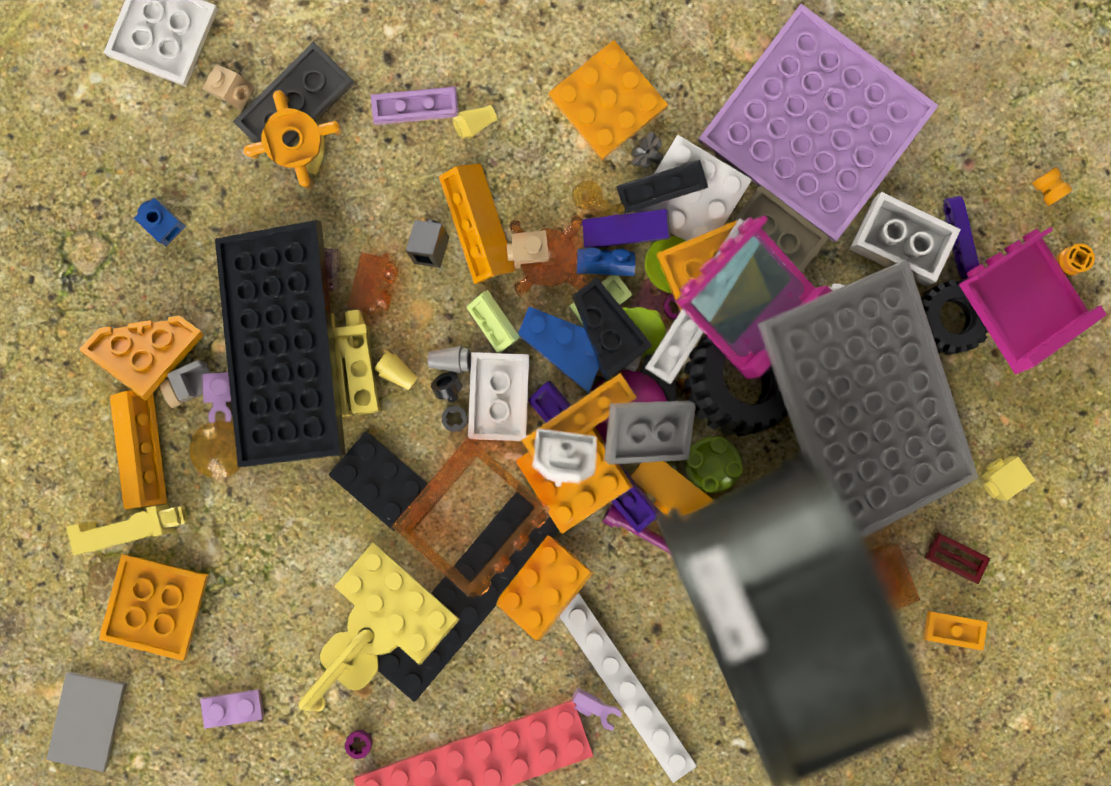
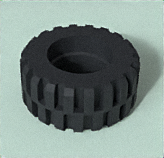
[684,320,789,436]

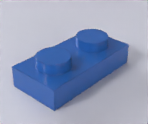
[577,247,635,276]

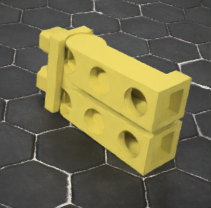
[331,310,382,417]
[66,504,188,556]

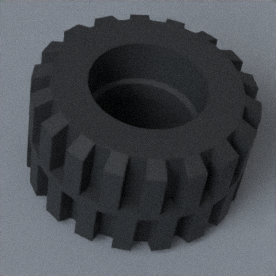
[921,280,989,355]

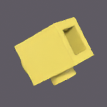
[981,456,1035,500]

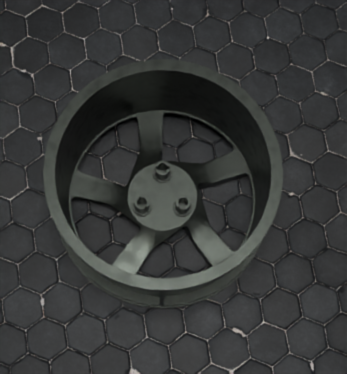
[655,452,933,786]

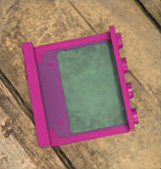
[675,215,832,379]

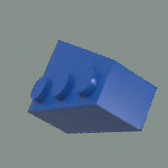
[518,306,599,394]

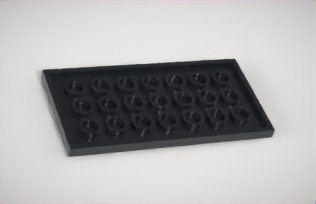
[215,220,346,468]

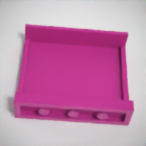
[959,227,1107,375]

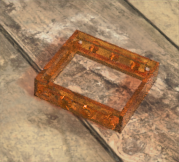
[392,438,551,598]

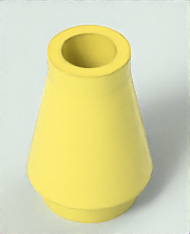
[452,105,497,139]
[374,351,418,390]

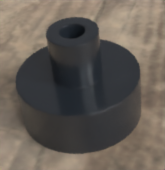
[431,372,462,403]

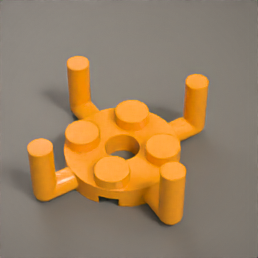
[244,90,342,189]

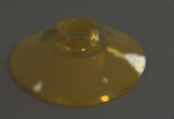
[189,421,241,479]

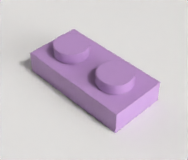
[200,689,265,729]

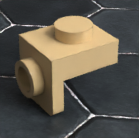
[202,64,255,111]
[507,230,549,269]

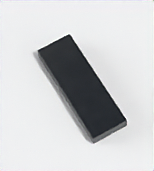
[616,160,708,214]

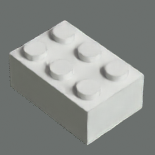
[849,192,961,286]

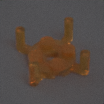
[509,215,587,296]

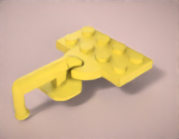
[299,543,460,712]

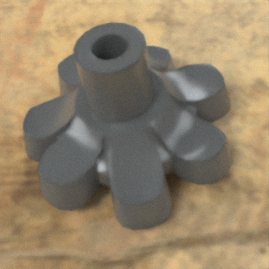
[631,131,664,168]

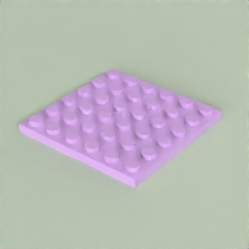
[698,4,939,243]

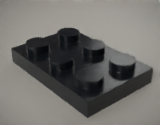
[329,431,432,531]

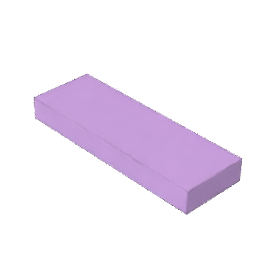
[371,86,458,125]

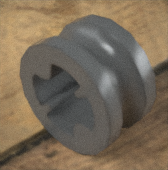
[442,406,468,432]

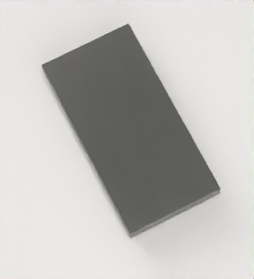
[233,41,355,163]

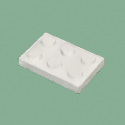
[468,352,529,441]

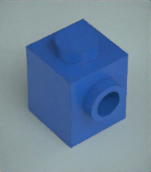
[134,198,186,247]

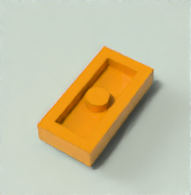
[923,610,988,651]

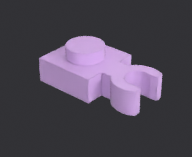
[201,372,232,423]

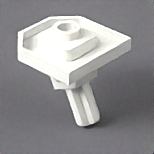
[533,429,596,486]

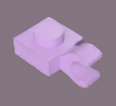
[572,687,622,731]

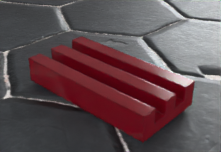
[924,532,991,584]

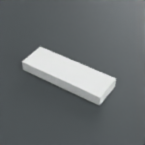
[689,547,764,660]

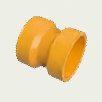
[1032,166,1073,206]
[1056,244,1095,276]

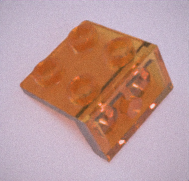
[347,252,399,317]

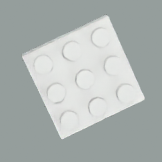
[104,0,218,87]
[636,135,752,241]

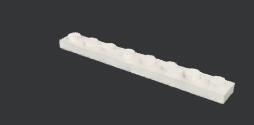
[559,592,697,783]

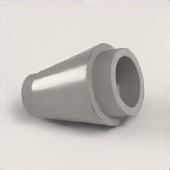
[428,345,471,374]

